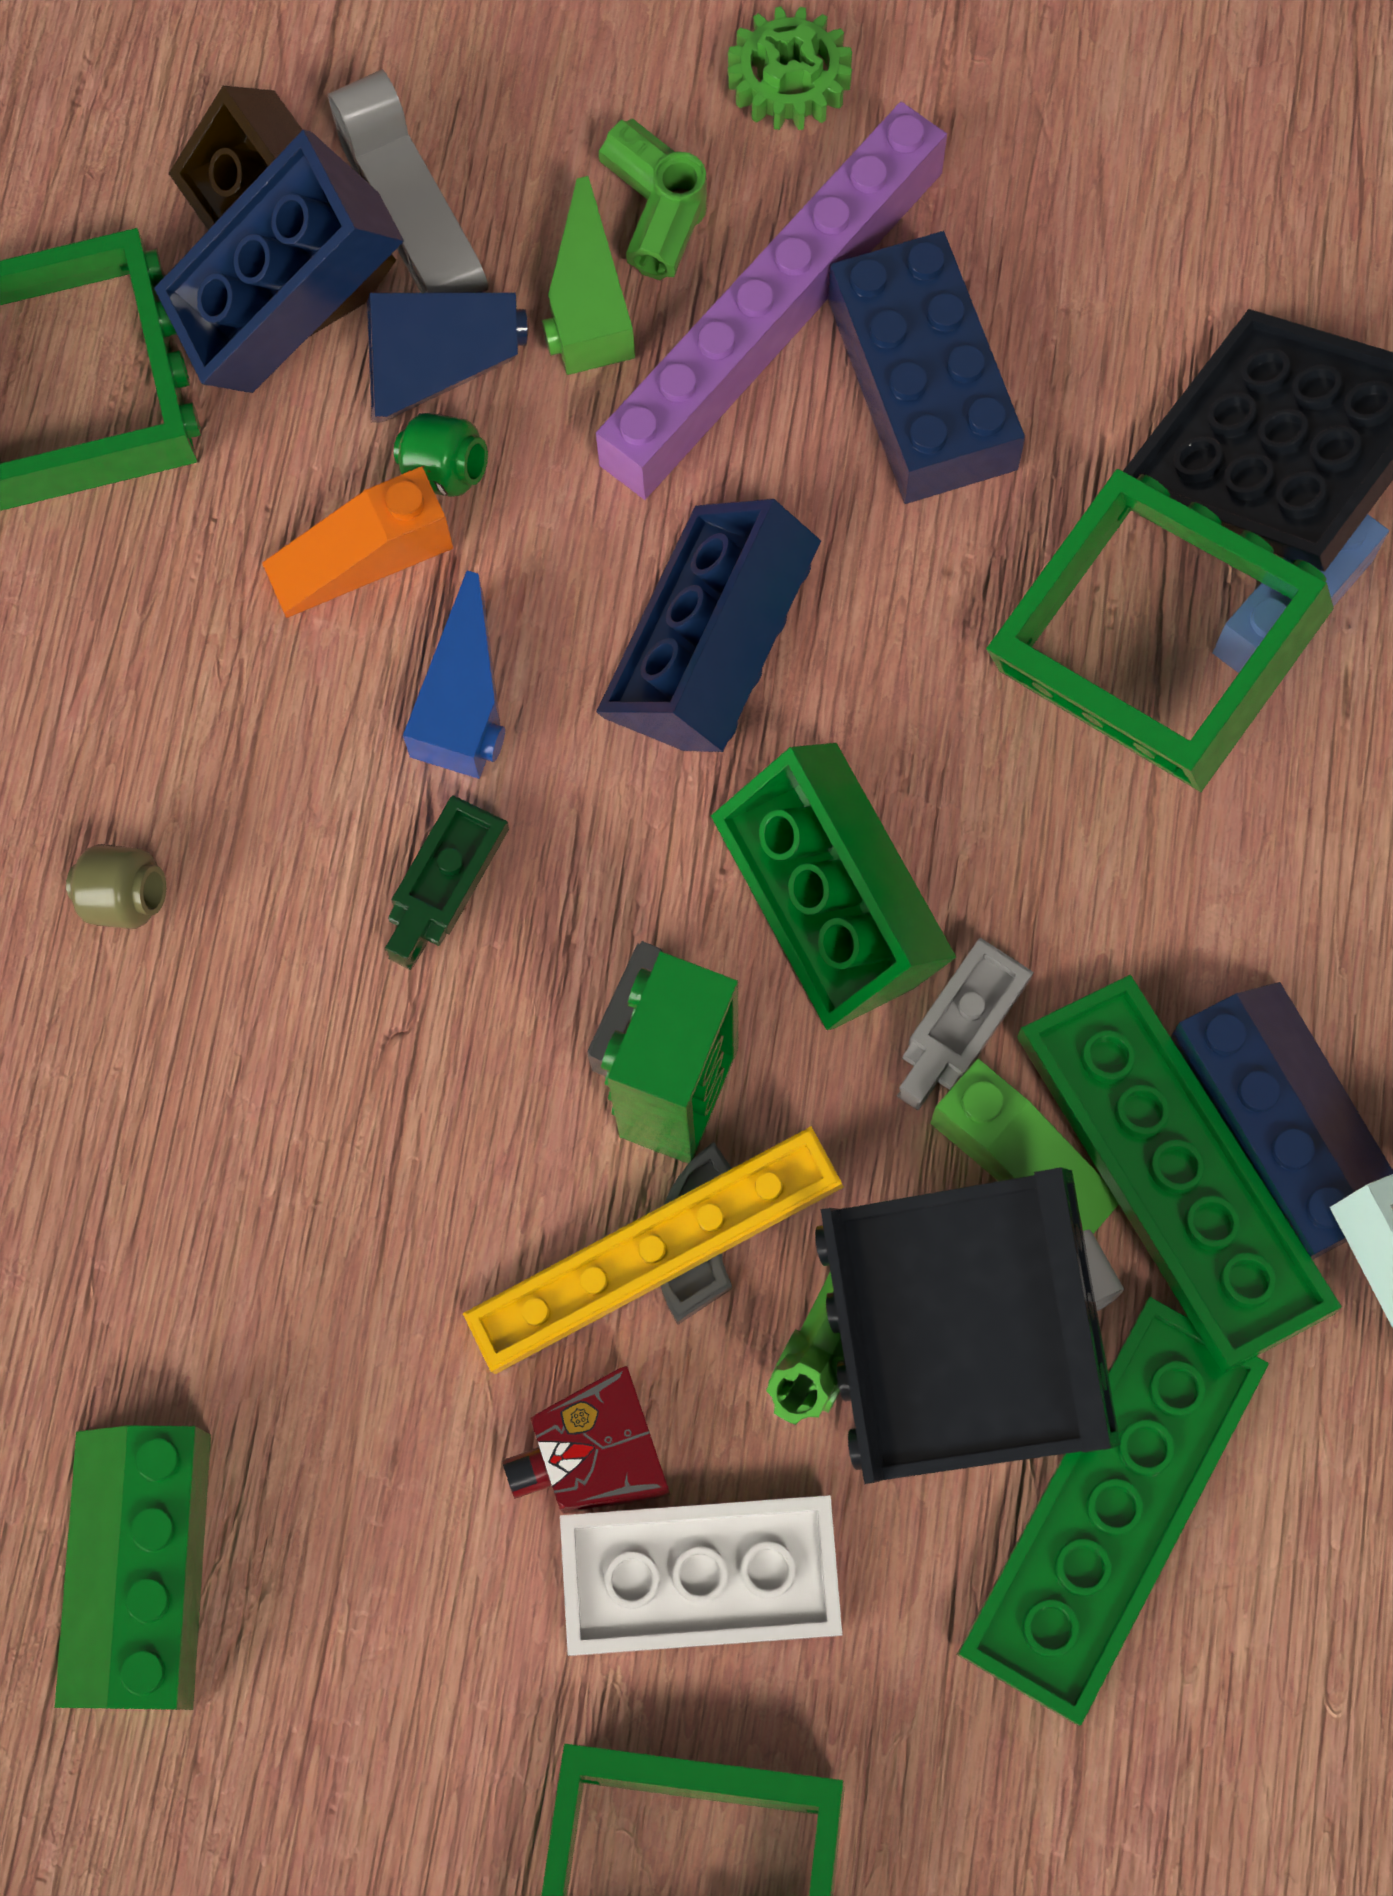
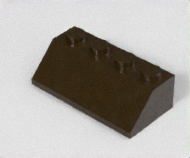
[168,85,396,337]

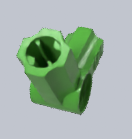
[599,118,707,281]
[766,1273,844,1425]

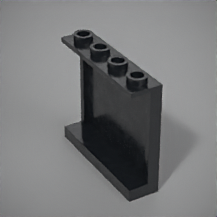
[815,1167,1121,1484]

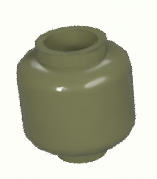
[66,844,167,929]

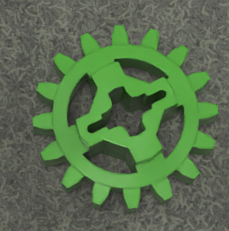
[728,7,852,130]

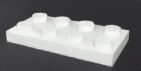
[560,1495,842,1656]

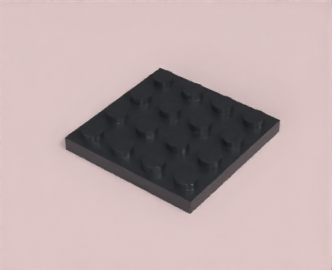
[1123,309,1393,572]

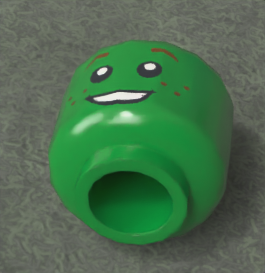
[393,413,488,497]

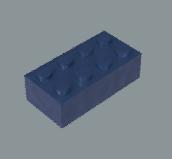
[828,231,1025,504]

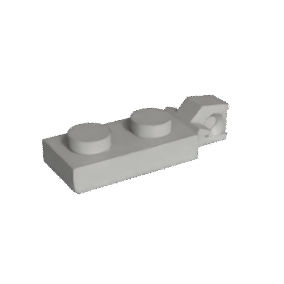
[897,938,1034,1110]

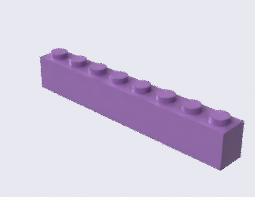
[596,101,947,500]

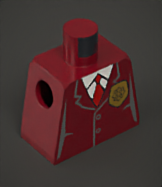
[502,1366,670,1514]

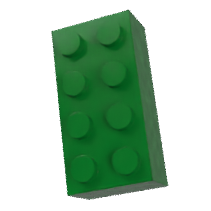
[601,951,739,1164]

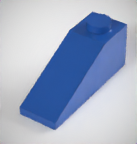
[403,570,505,779]

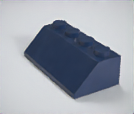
[154,129,404,393]
[596,499,821,752]
[1171,982,1393,1260]

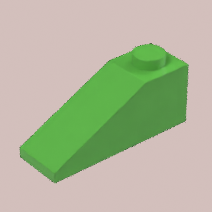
[542,176,635,375]
[930,1058,1119,1234]

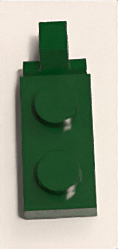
[385,795,509,970]

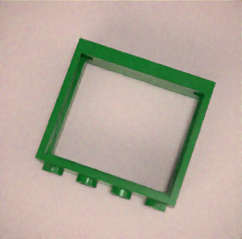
[0,228,201,511]
[986,469,1334,792]
[541,1744,845,1896]

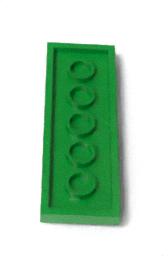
[1017,974,1342,1374]
[956,1297,1269,1726]

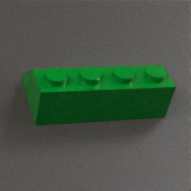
[711,743,956,1030]
[55,1425,211,1710]

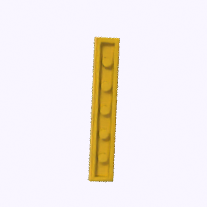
[463,1126,844,1374]

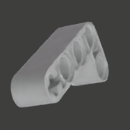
[328,69,488,293]

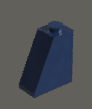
[367,293,528,422]

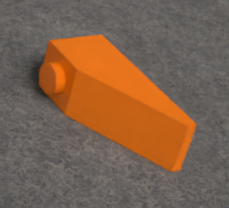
[262,466,453,618]

